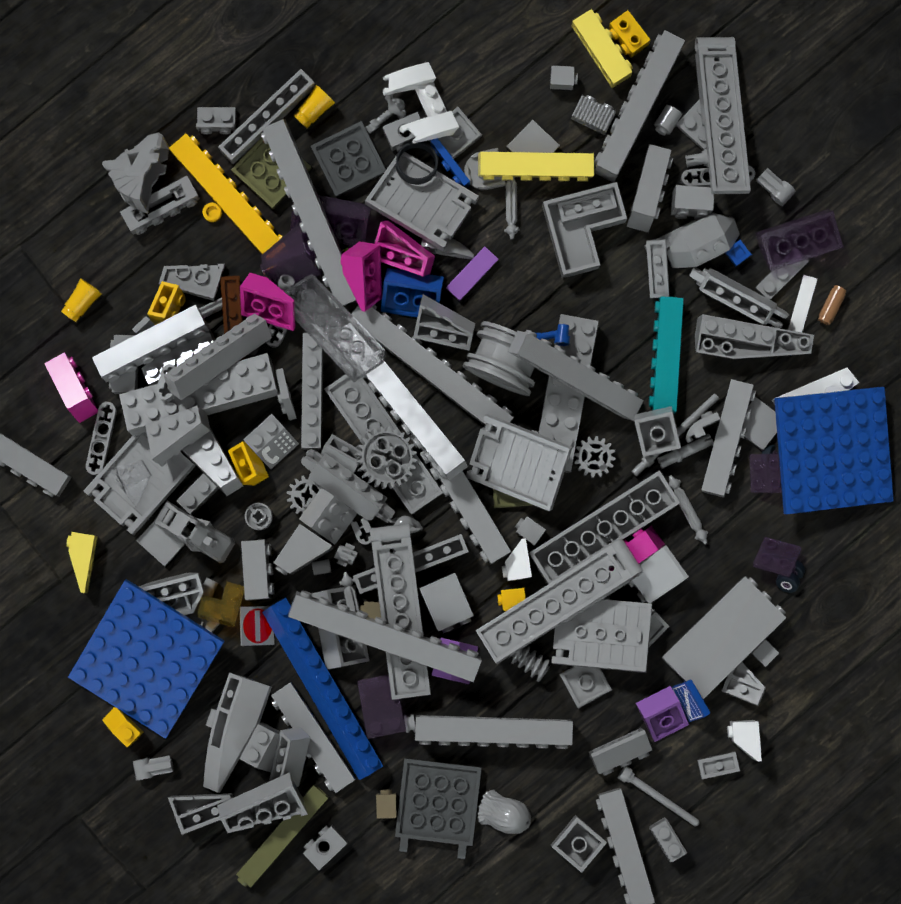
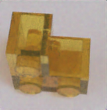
[197,582,244,627]

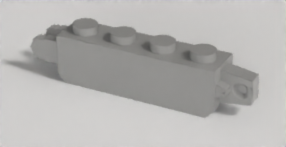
[689,267,789,328]
[301,449,395,523]

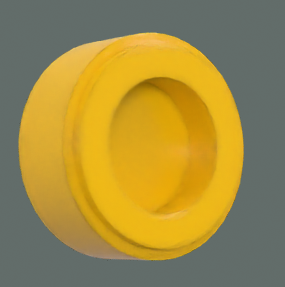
[202,202,222,222]

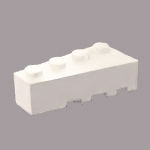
[771,368,859,405]

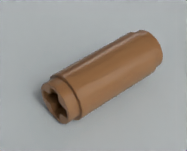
[818,285,846,325]

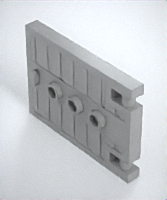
[365,152,479,251]
[466,414,573,511]
[84,432,196,536]
[552,599,652,673]

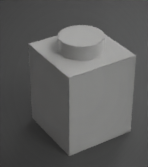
[550,66,578,90]
[515,516,546,546]

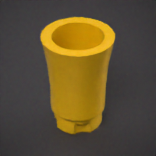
[294,85,335,128]
[61,278,102,322]

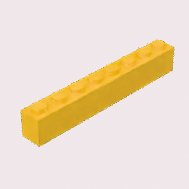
[169,133,287,264]

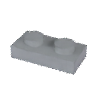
[697,752,740,779]

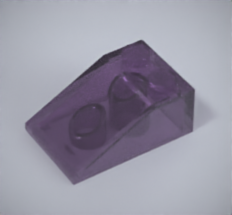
[357,674,406,739]

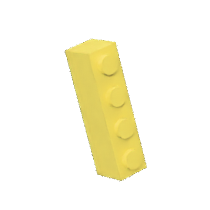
[571,9,633,88]

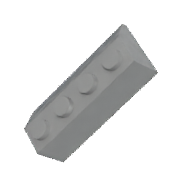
[312,585,369,669]

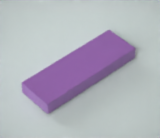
[446,246,499,301]

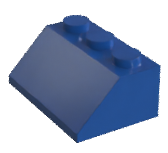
[381,268,444,317]

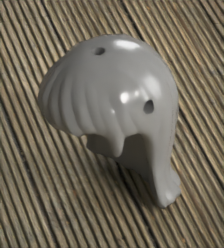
[477,790,531,834]

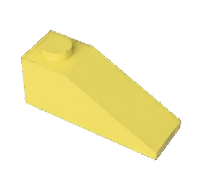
[67,532,98,593]

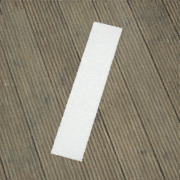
[788,275,817,333]

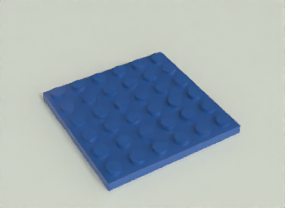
[774,387,893,514]
[68,579,225,739]

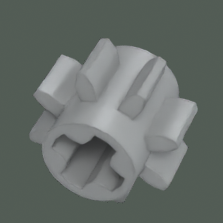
[334,543,358,567]

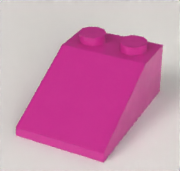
[340,242,382,312]
[240,273,295,331]

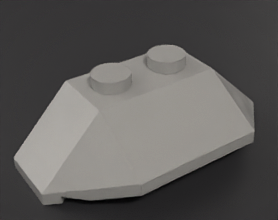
[667,213,740,268]
[139,573,205,615]

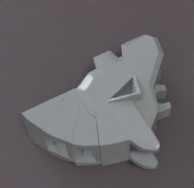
[102,132,169,214]
[154,500,235,563]

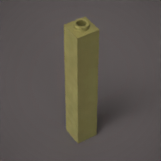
[236,784,329,888]

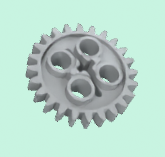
[355,426,417,489]

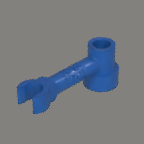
[536,324,570,346]

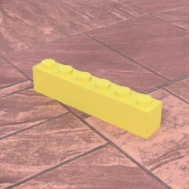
[478,152,594,182]

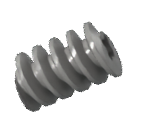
[509,645,551,682]

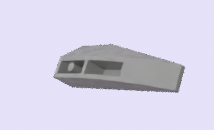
[695,314,814,359]
[203,673,272,793]

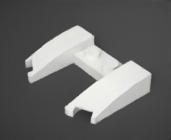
[383,62,459,143]

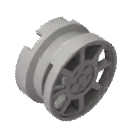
[245,503,273,530]

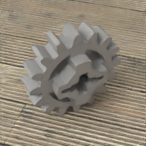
[574,436,616,478]
[287,475,322,514]

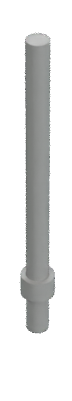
[631,393,719,477]

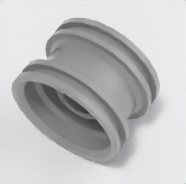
[463,321,535,396]

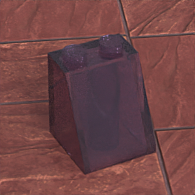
[260,224,321,286]

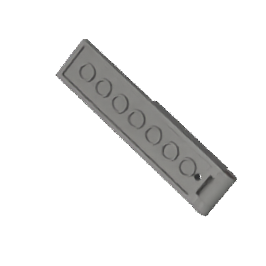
[695,37,751,194]
[370,523,431,700]
[476,539,644,664]

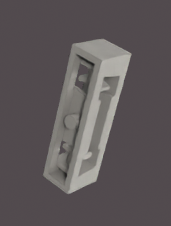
[120,176,200,235]

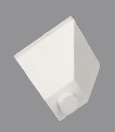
[502,538,532,581]
[727,720,762,761]

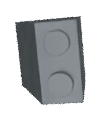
[274,524,334,575]
[628,545,689,603]
[419,573,474,633]
[240,722,280,772]

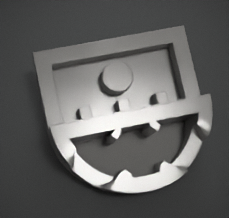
[686,411,720,443]

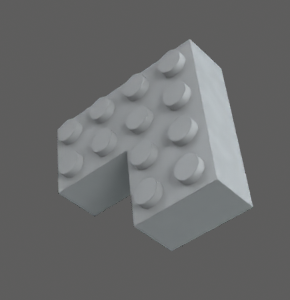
[542,182,627,278]

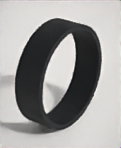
[396,142,438,185]

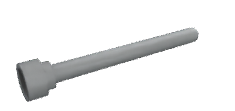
[618,766,699,826]

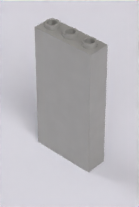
[662,576,786,699]

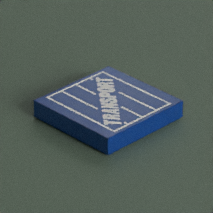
[671,679,710,722]

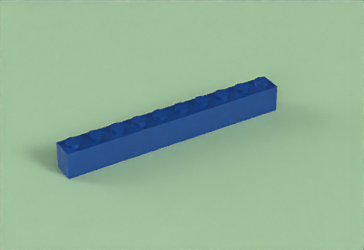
[262,598,383,780]

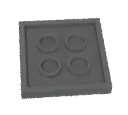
[311,121,386,197]

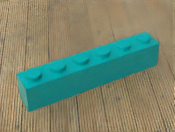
[649,296,683,414]

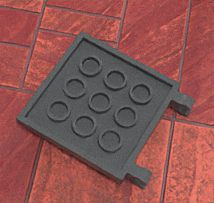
[395,758,481,859]

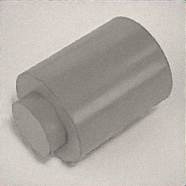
[654,105,682,136]

